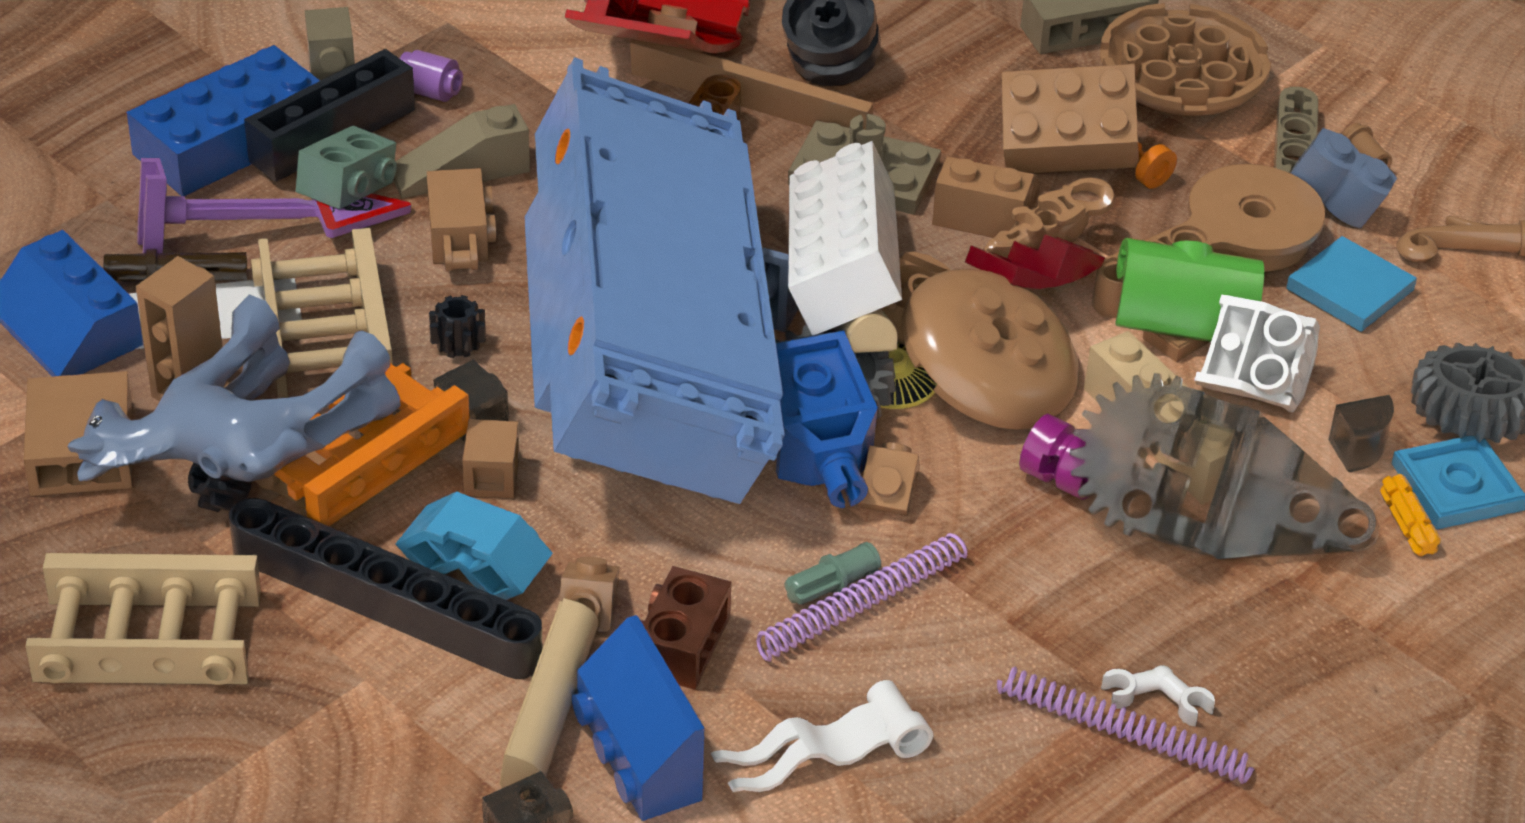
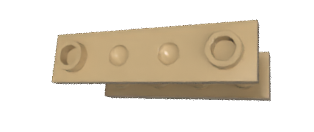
[251,228,393,398]
[26,553,261,685]

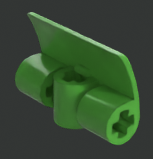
[1115,238,1265,342]

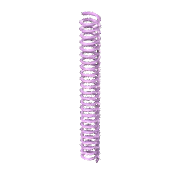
[757,533,968,661]
[997,666,1254,784]

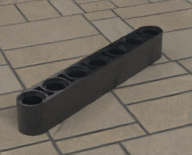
[229,498,542,679]

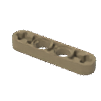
[1273,87,1318,173]

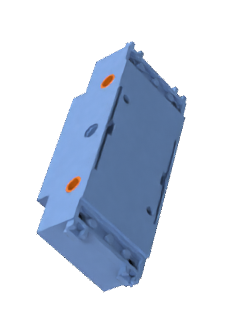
[524,57,785,504]

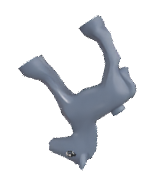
[67,294,401,482]

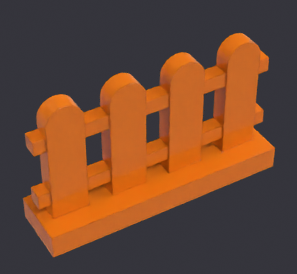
[274,363,470,526]

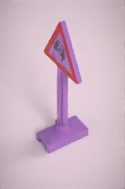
[137,158,411,253]

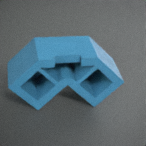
[395,491,553,600]

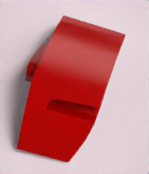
[564,0,750,53]

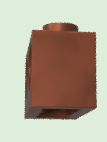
[640,566,732,690]

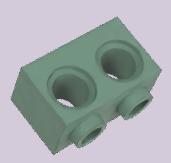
[295,126,397,209]

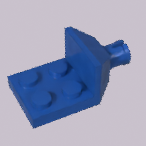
[776,331,878,508]

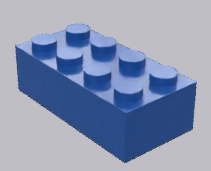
[127,45,320,196]

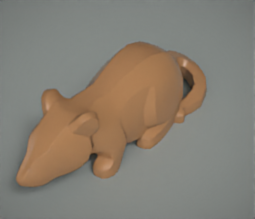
[984,177,1115,258]

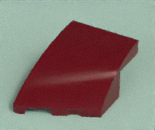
[965,234,1105,289]

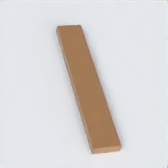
[630,39,873,130]

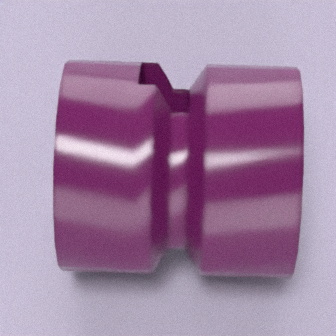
[1019,413,1112,500]

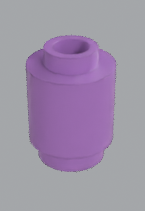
[400,50,463,102]

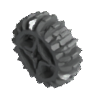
[1411,343,1525,443]

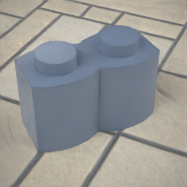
[1290,128,1397,229]

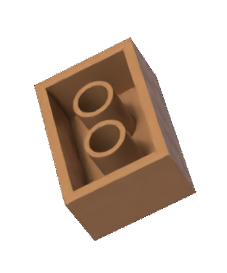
[1002,64,1139,173]

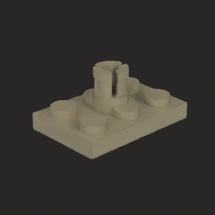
[788,114,941,215]

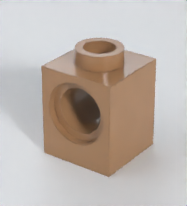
[462,419,519,499]

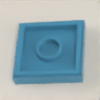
[1286,236,1417,332]
[1391,436,1525,530]

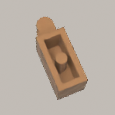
[426,168,496,272]

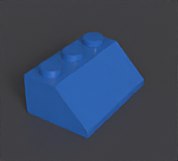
[0,230,143,377]
[572,615,705,821]

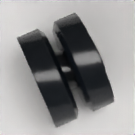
[782,0,881,86]

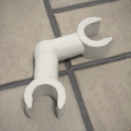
[1101,665,1215,727]

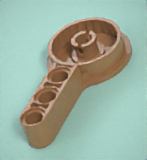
[1092,164,1325,318]

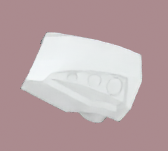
[1194,295,1320,412]

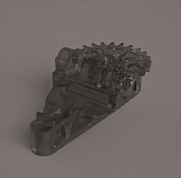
[1069,373,1380,559]

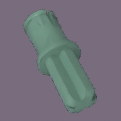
[784,542,881,605]

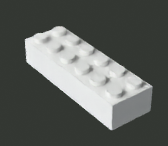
[788,141,902,336]

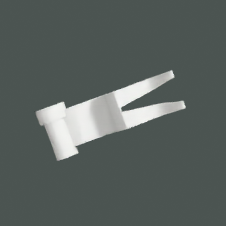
[711,680,933,792]

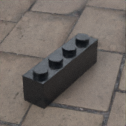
[244,49,415,182]

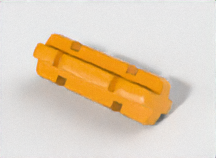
[1380,474,1441,557]

